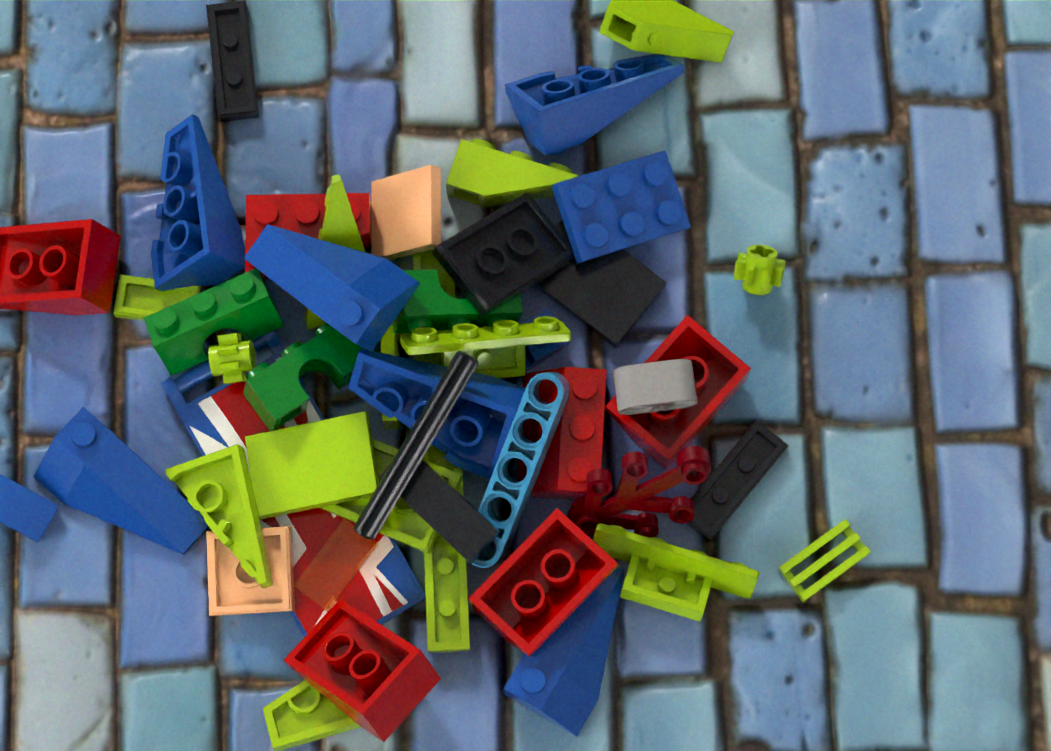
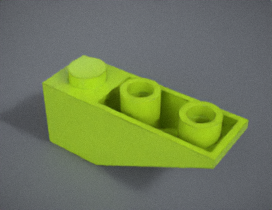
[599,0,734,63]
[446,139,578,208]

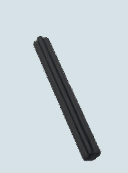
[354,351,478,540]

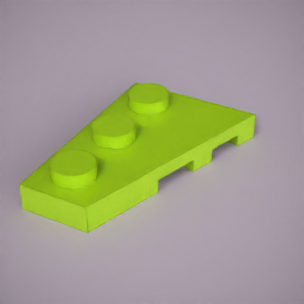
[262,680,361,751]

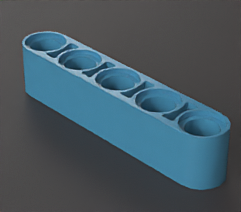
[471,372,570,568]

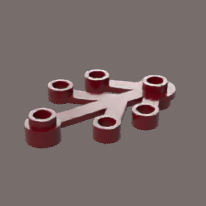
[567,446,711,538]

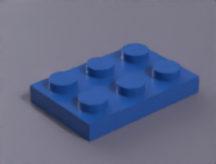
[551,150,691,264]

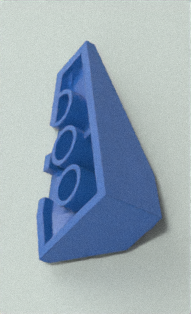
[505,54,684,155]
[151,114,245,291]
[244,224,420,352]
[348,349,526,479]
[33,407,209,555]
[503,566,624,737]

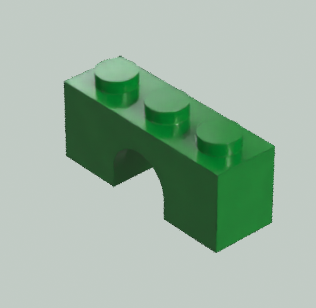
[144,268,284,376]
[392,269,523,334]
[243,323,375,431]

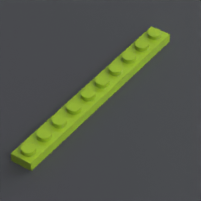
[412,242,470,653]

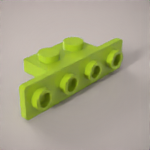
[400,316,571,378]
[593,523,759,622]

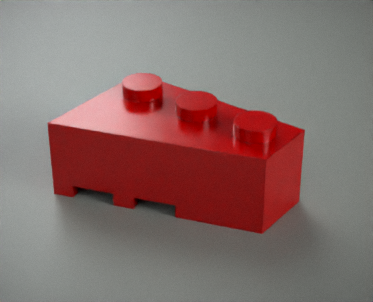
[245,193,372,280]

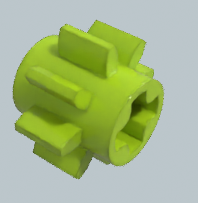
[733,244,786,295]
[208,333,257,384]

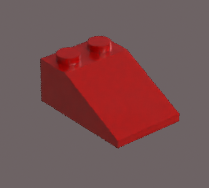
[0,219,121,315]
[283,599,441,742]

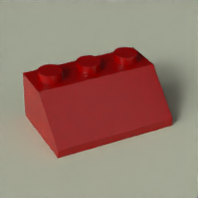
[605,315,751,471]
[517,367,607,500]
[468,508,619,657]

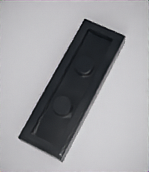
[206,0,259,122]
[686,420,789,542]
[379,459,500,563]

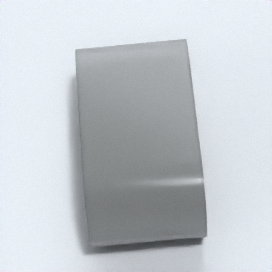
[612,359,698,415]

